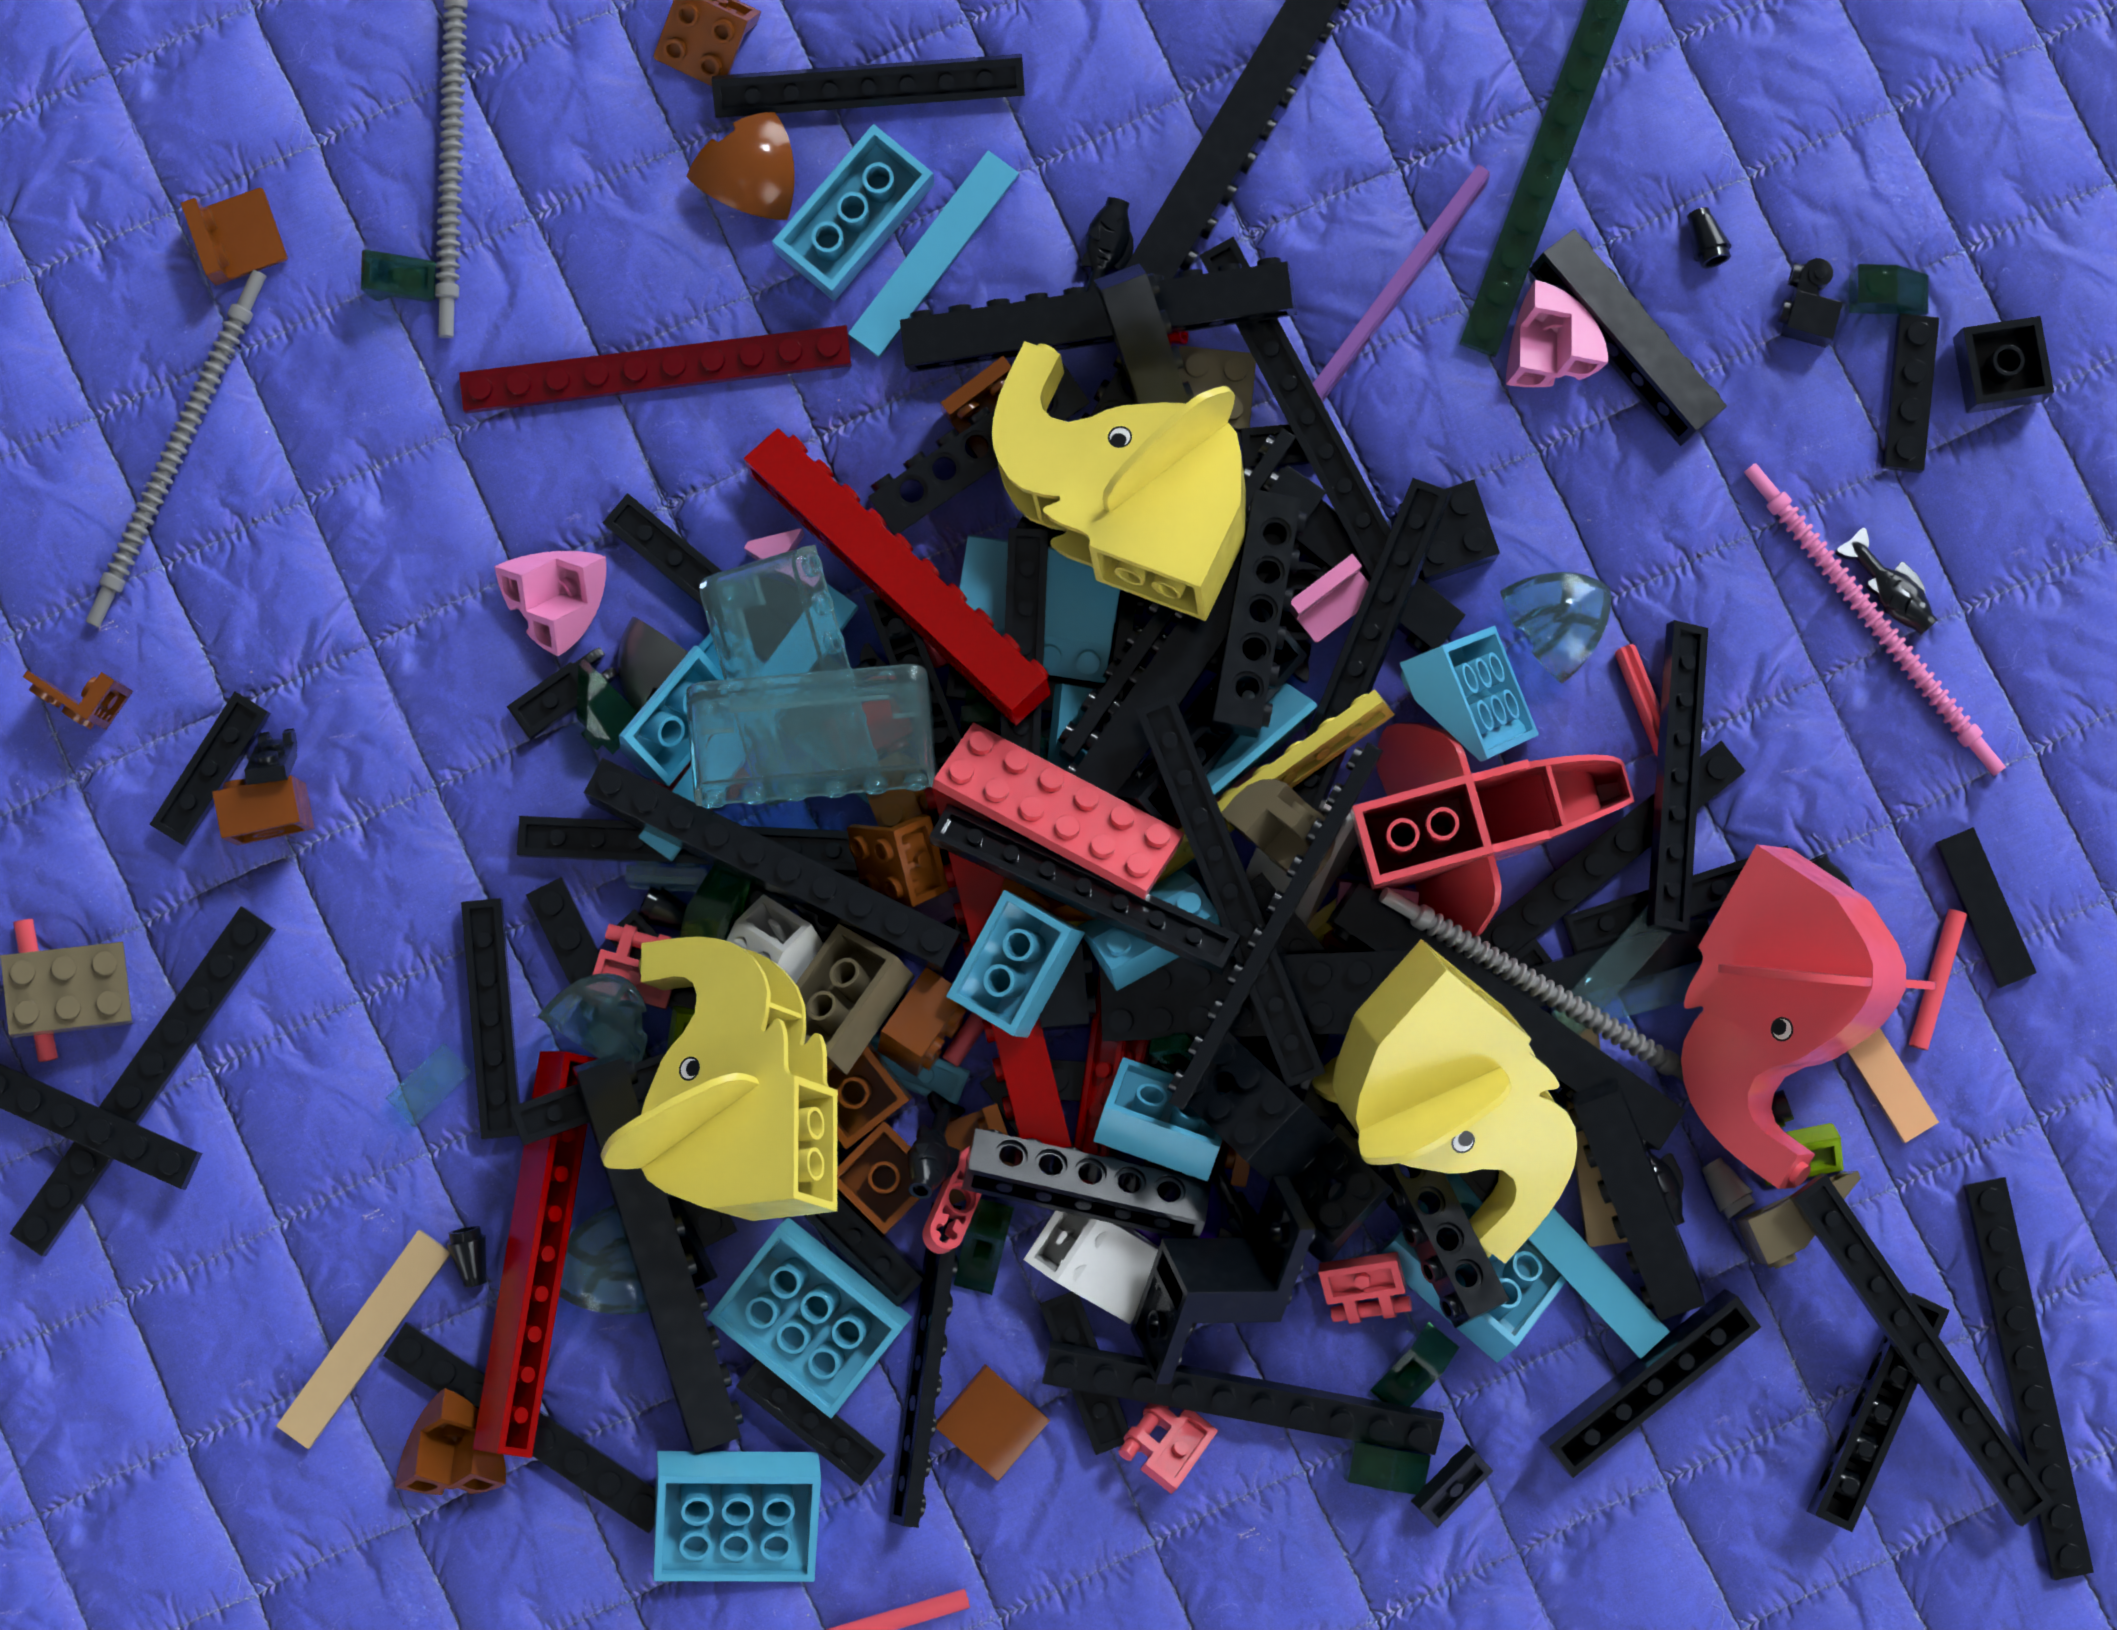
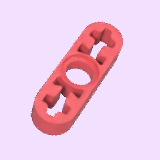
[922,1146,982,1254]

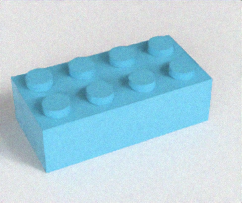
[772,124,935,301]

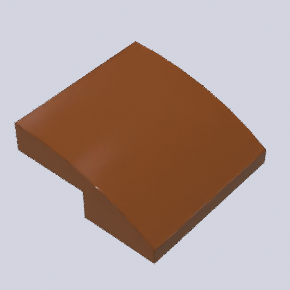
[936,1364,1050,1481]

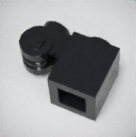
[1778,258,1843,348]

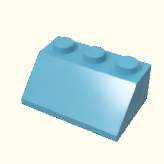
[619,645,742,786]
[1077,870,1220,991]
[946,890,1085,1038]
[1093,1057,1225,1182]

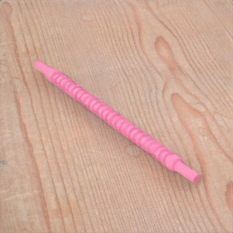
[1744,463,2006,777]

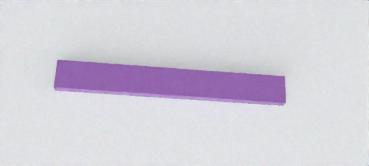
[1313,164,1490,403]

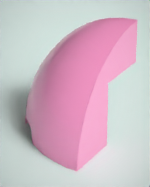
[1506,280,1608,387]
[494,551,606,656]

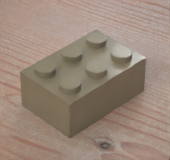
[796,923,915,1075]
[0,942,133,1038]

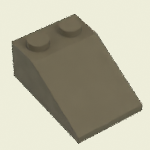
[1734,1171,1861,1269]

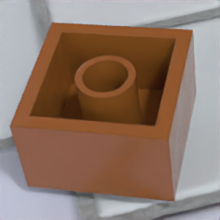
[212,775,315,846]
[877,967,967,1077]
[827,1042,913,1149]
[837,1121,921,1236]

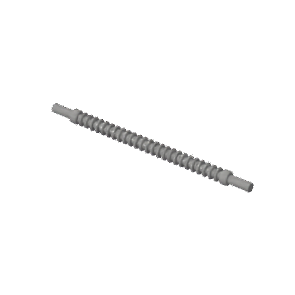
[435,0,468,338]
[85,270,267,628]
[1379,887,1683,1081]

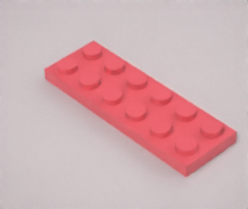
[932,722,1184,900]

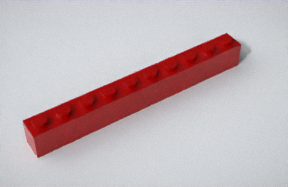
[743,428,1051,726]
[924,776,1072,1148]
[473,1051,598,1458]

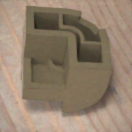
[1221,779,1335,884]

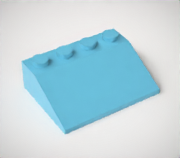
[959,535,1120,683]
[1400,625,1539,762]
[1207,683,1318,799]
[1379,1173,1566,1363]
[707,1217,912,1419]
[653,1451,821,1582]

